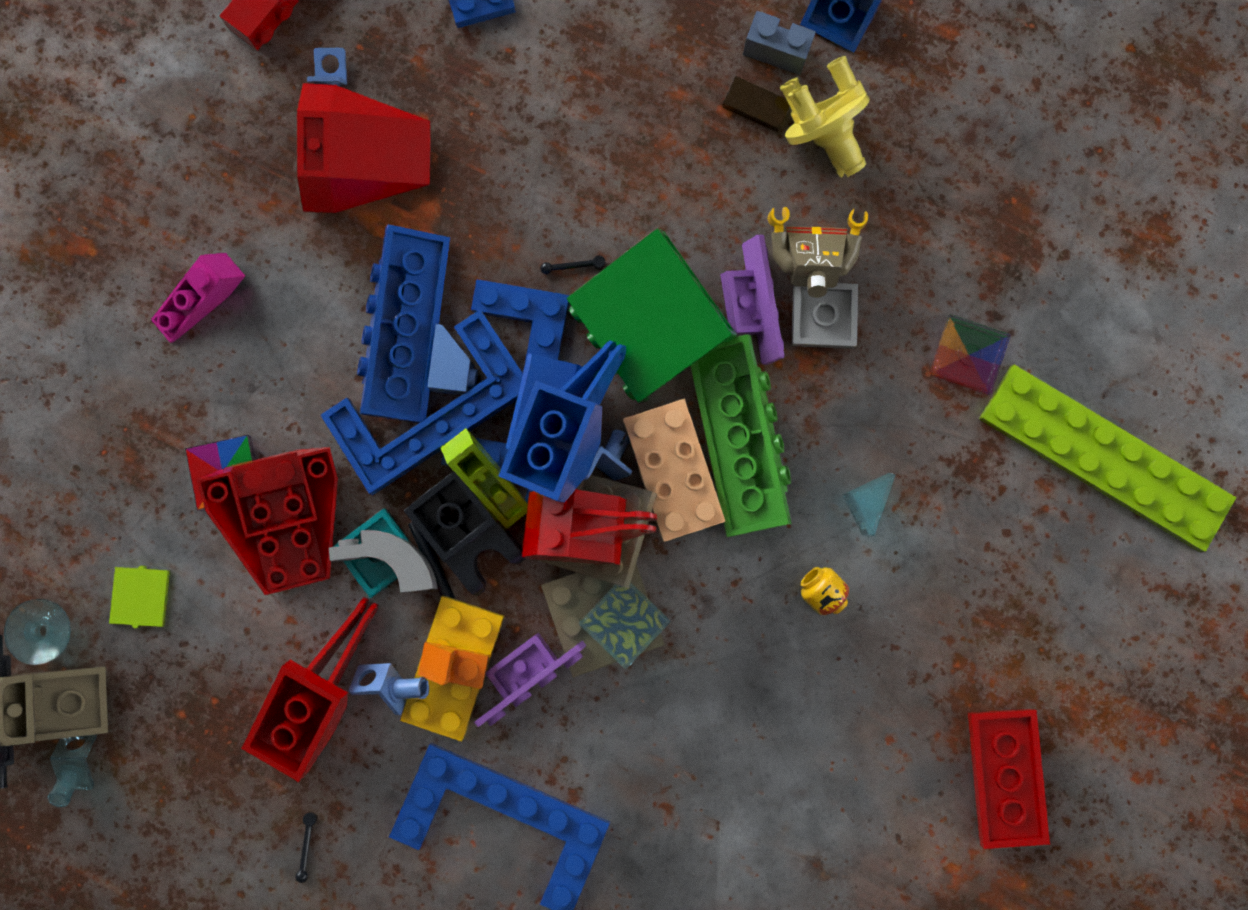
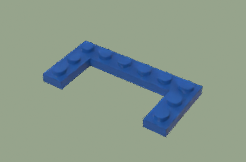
[441,279,570,469]
[321,310,523,495]
[389,743,610,910]

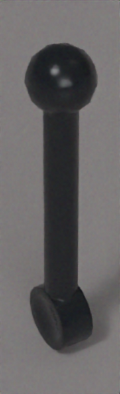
[540,255,605,275]
[295,812,317,883]

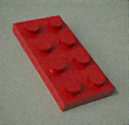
[968,709,1050,849]

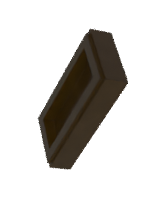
[722,76,790,132]

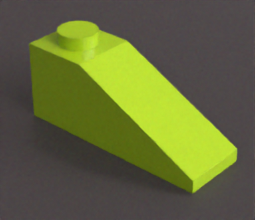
[441,428,528,529]

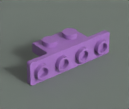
[720,235,784,365]
[474,633,587,727]

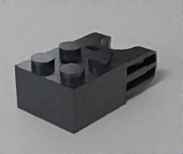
[403,471,526,596]

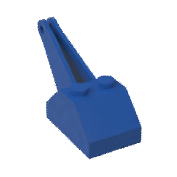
[498,340,626,503]

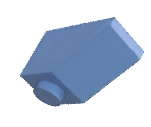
[427,324,478,395]

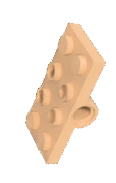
[623,398,726,542]

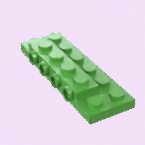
[691,334,792,537]

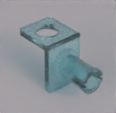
[47,734,97,807]

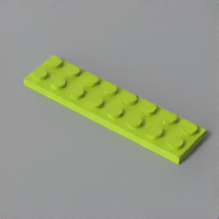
[979,364,1237,552]

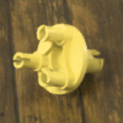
[780,56,869,178]

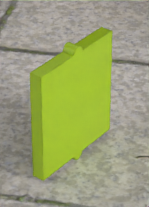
[109,565,170,628]

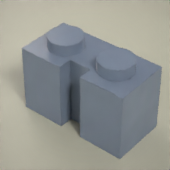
[743,11,816,75]

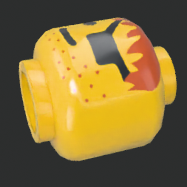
[801,567,849,615]

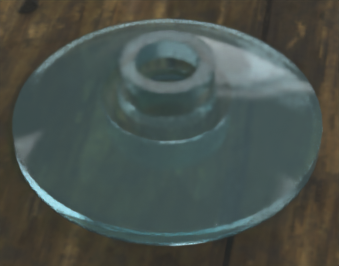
[4,599,71,665]

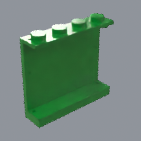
[566,228,737,403]

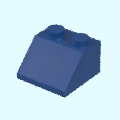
[800,0,882,53]

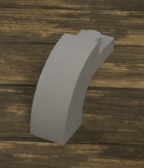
[329,530,438,593]

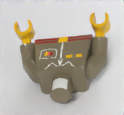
[767,207,868,298]

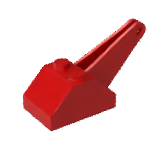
[522,489,657,565]
[241,597,379,782]

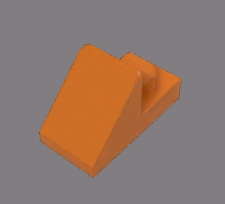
[418,642,490,689]

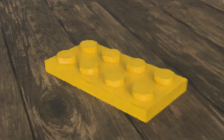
[400,595,505,742]

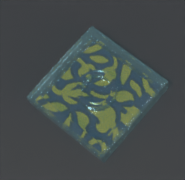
[578,582,671,669]

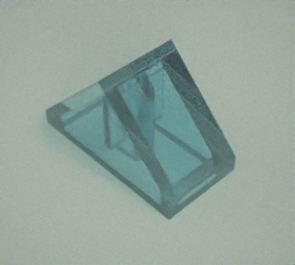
[842,473,895,537]

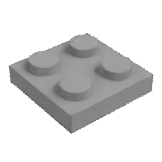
[792,283,858,349]

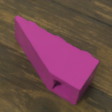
[151,253,245,343]

